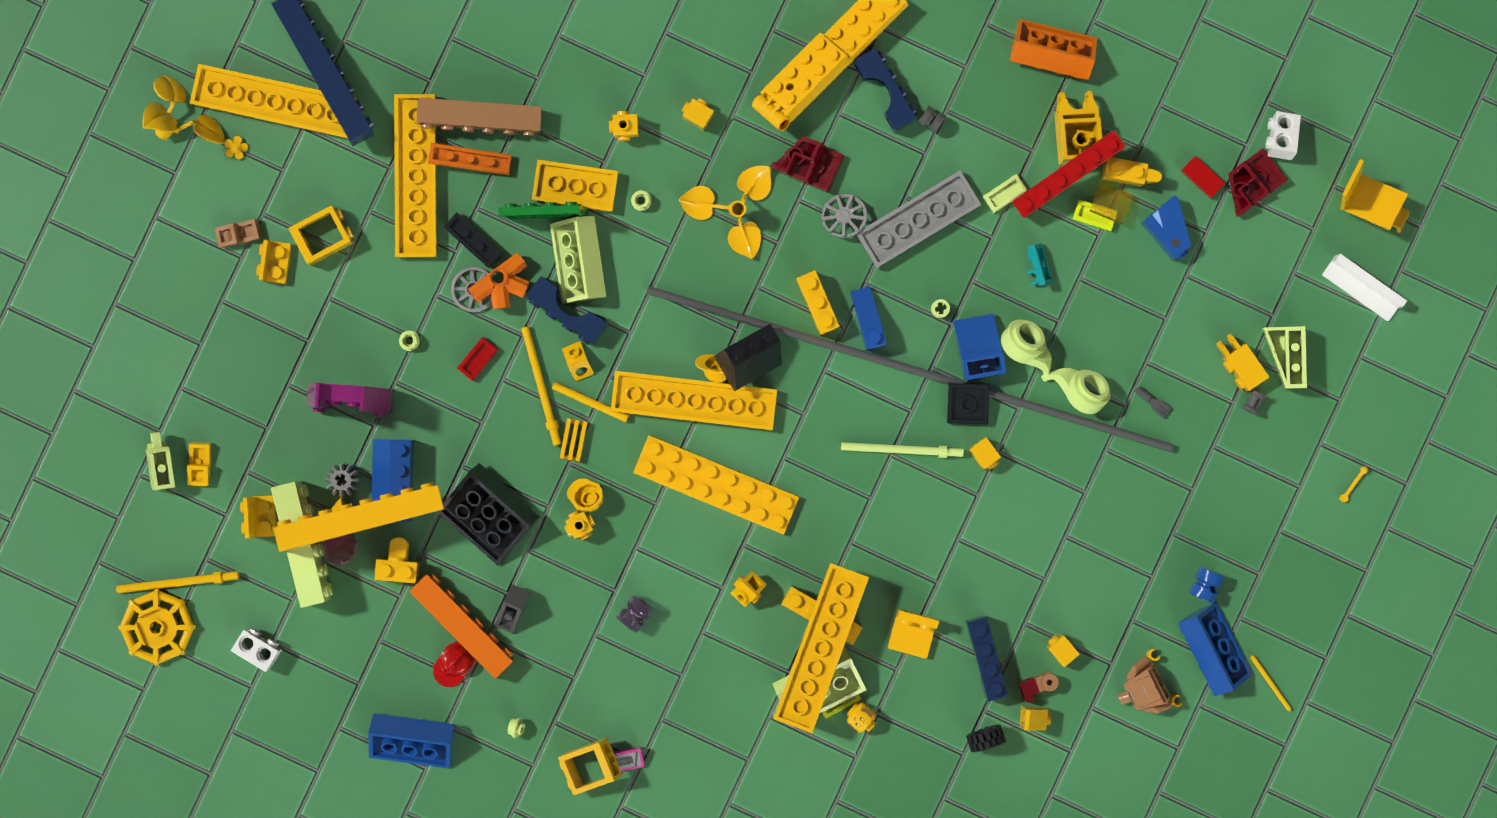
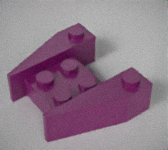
[307,383,393,417]

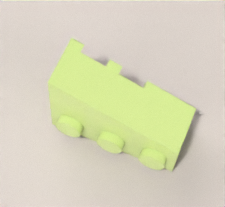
[1262,326,1307,389]

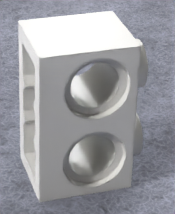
[1265,111,1301,160]
[231,628,282,672]

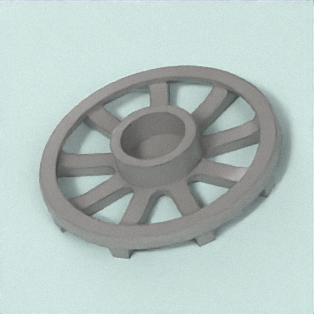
[821,194,867,238]
[451,267,496,312]

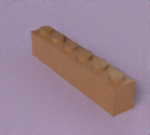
[417,98,541,137]

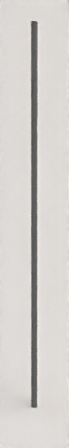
[646,286,1174,452]

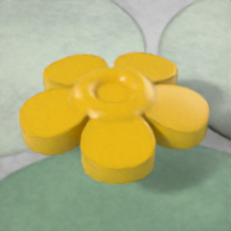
[224,136,248,160]

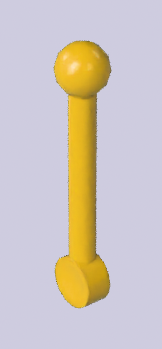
[1339,466,1368,502]

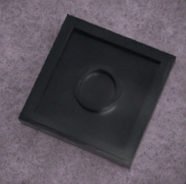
[947,382,990,425]

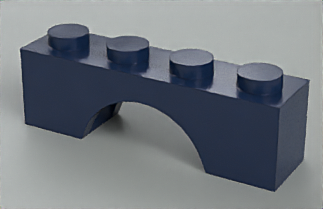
[853,48,917,133]
[527,276,608,345]
[965,615,1008,702]

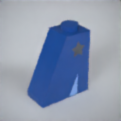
[1141,195,1191,260]

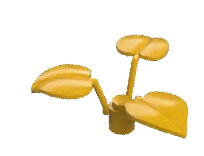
[142,75,225,144]
[679,166,771,259]

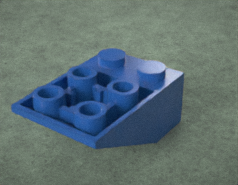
[953,314,1006,381]

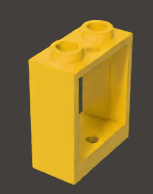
[288,205,354,266]
[558,738,623,795]

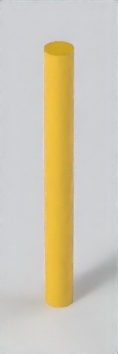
[552,382,629,422]

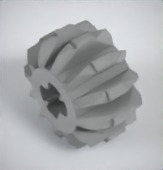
[325,463,360,497]

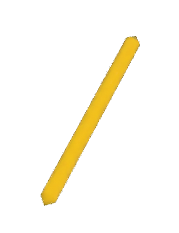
[1250,655,1291,711]

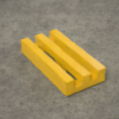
[560,418,588,462]

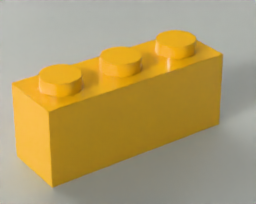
[796,270,840,336]

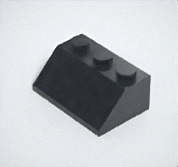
[714,324,782,392]

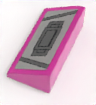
[614,747,645,771]

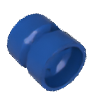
[1189,567,1225,604]

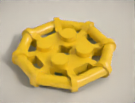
[118,589,196,666]

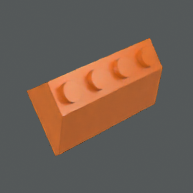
[1009,18,1098,80]

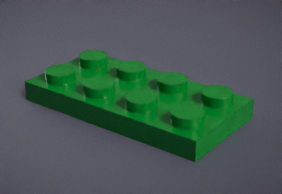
[498,202,588,220]

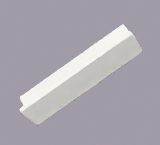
[1322,254,1407,321]

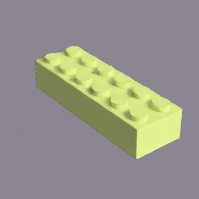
[271,481,333,608]

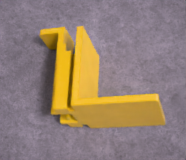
[1340,159,1410,233]

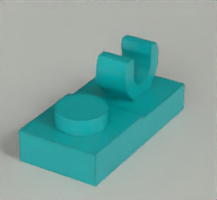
[1027,243,1053,286]

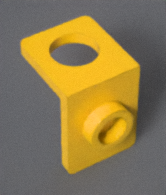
[562,341,594,381]

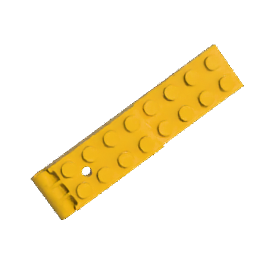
[752,0,908,131]

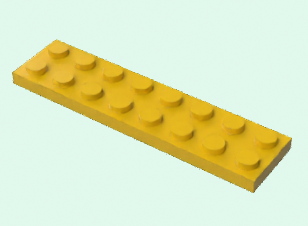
[190,64,358,139]
[394,94,437,258]
[611,371,777,430]
[633,435,799,535]
[773,563,869,733]

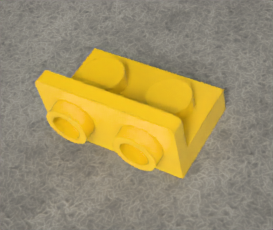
[256,240,292,284]

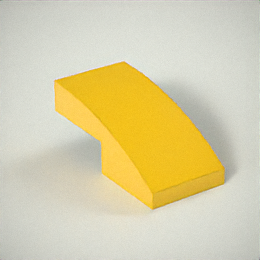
[187,442,211,486]

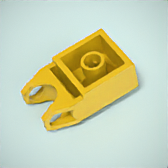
[1054,91,1102,165]

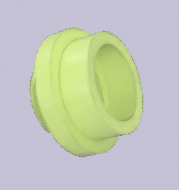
[631,190,652,211]
[399,331,420,351]
[508,718,525,738]

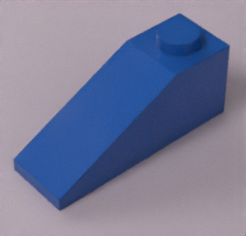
[850,286,887,350]

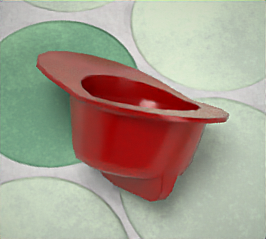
[433,641,475,687]

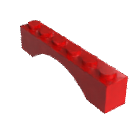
[1012,129,1127,218]

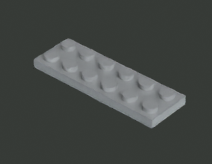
[856,170,981,269]

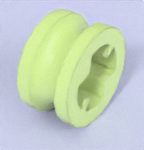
[931,299,950,318]

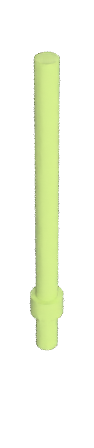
[841,442,964,458]

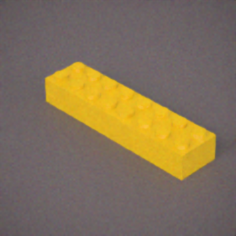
[273,482,444,552]

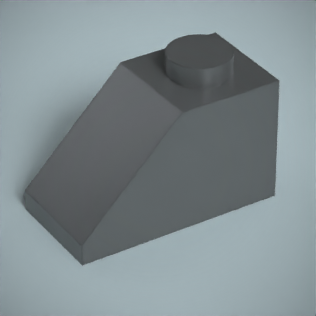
[494,584,531,634]

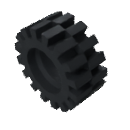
[966,724,1006,753]

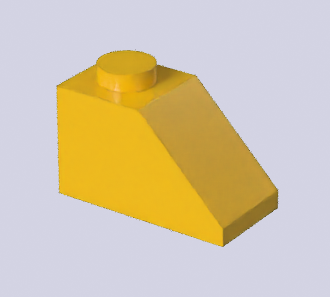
[1019,705,1051,731]

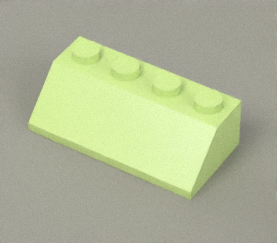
[550,216,606,304]
[772,647,866,713]

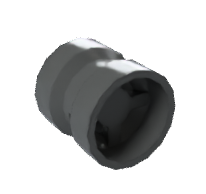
[918,106,946,134]

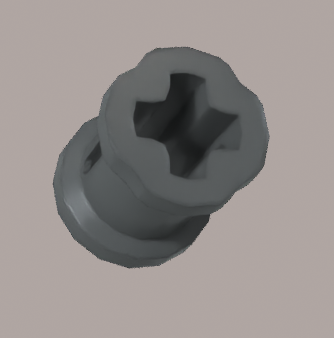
[1241,390,1267,416]

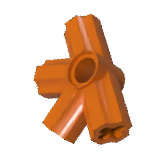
[468,253,529,309]

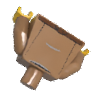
[1118,649,1182,714]

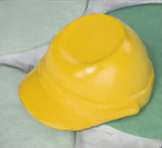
[695,354,727,383]
[567,478,604,512]

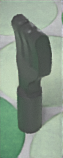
[1134,386,1171,418]

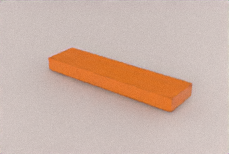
[428,143,512,176]

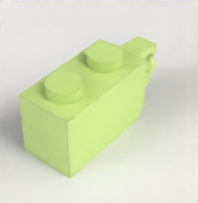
[146,432,175,490]

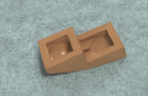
[214,219,262,248]

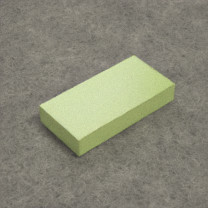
[982,174,1028,214]

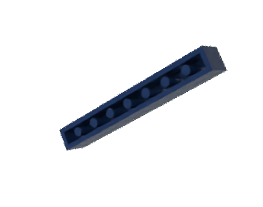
[271,0,374,146]

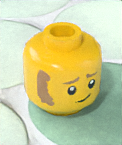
[846,702,876,733]

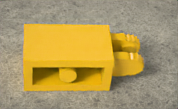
[1101,157,1162,187]
[1216,334,1269,391]

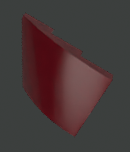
[770,136,845,193]
[1228,148,1288,217]

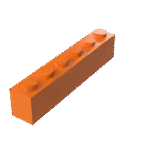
[409,574,513,679]

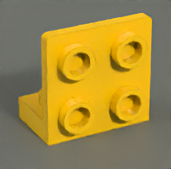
[240,495,277,539]
[888,609,939,658]

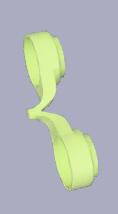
[1001,319,1111,414]

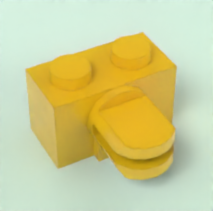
[374,537,420,583]

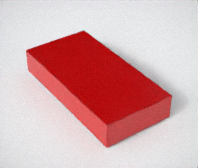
[1181,155,1225,198]
[457,337,498,381]

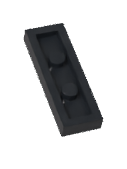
[444,212,503,268]

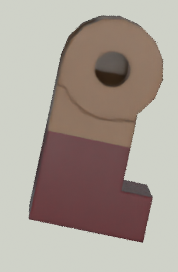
[1018,672,1059,703]

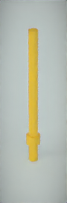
[521,326,561,446]
[116,571,239,593]

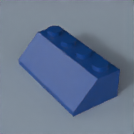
[372,439,414,522]
[1178,602,1253,696]
[368,713,455,769]

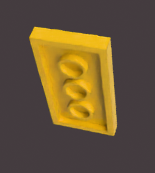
[532,160,619,212]

